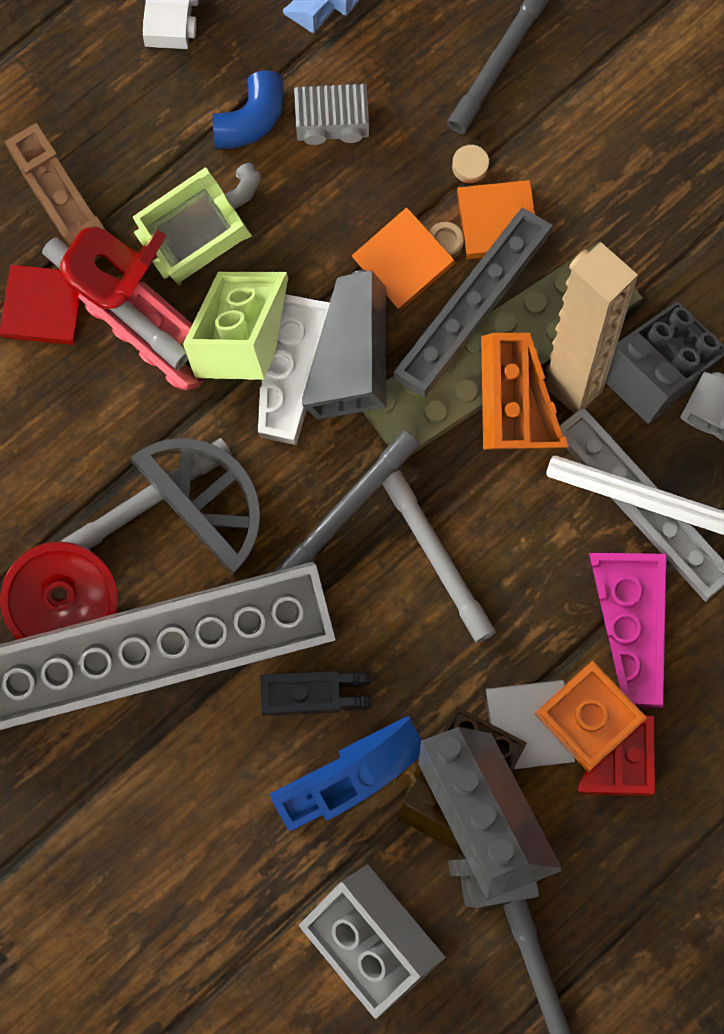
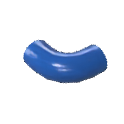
[213,71,284,150]

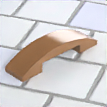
[5,123,105,262]

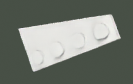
[258,294,330,445]

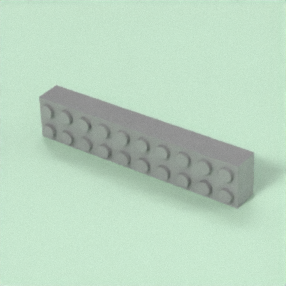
[0,562,335,730]

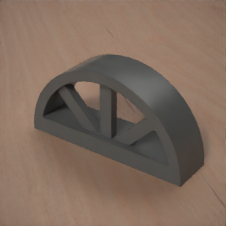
[131,438,260,576]

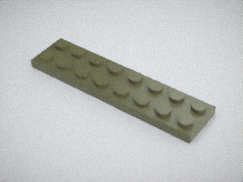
[363,242,643,456]

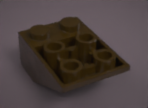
[398,706,527,854]

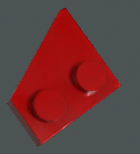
[577,715,655,796]

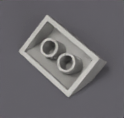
[298,864,446,1020]

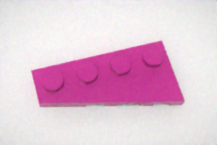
[589,553,667,708]

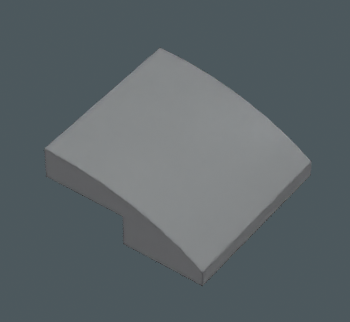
[486,680,575,769]

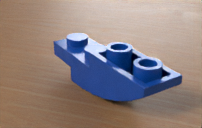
[270,715,422,832]

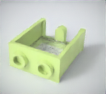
[133,167,252,285]

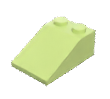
[183,272,288,380]

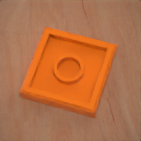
[457,180,539,260]
[352,207,456,312]
[534,660,647,773]

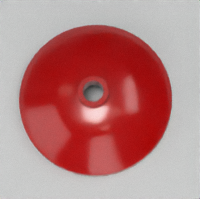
[0,542,118,640]

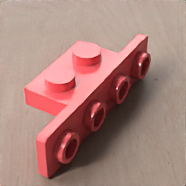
[78,282,204,390]

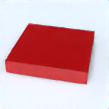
[0,265,81,345]

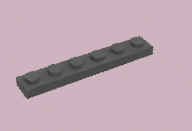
[393,207,553,398]

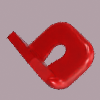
[60,227,167,309]

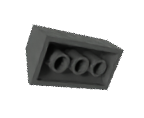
[418,727,562,900]

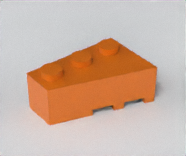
[481,333,569,450]

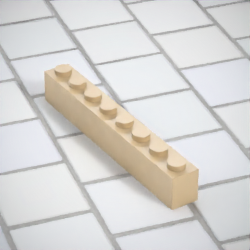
[545,242,638,414]

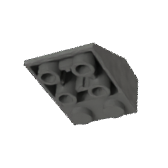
[605,301,724,424]

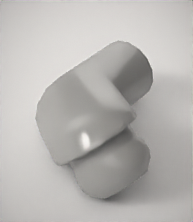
[225,163,261,209]

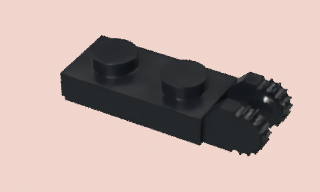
[260,671,371,716]

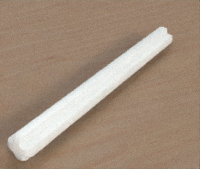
[547,456,724,535]

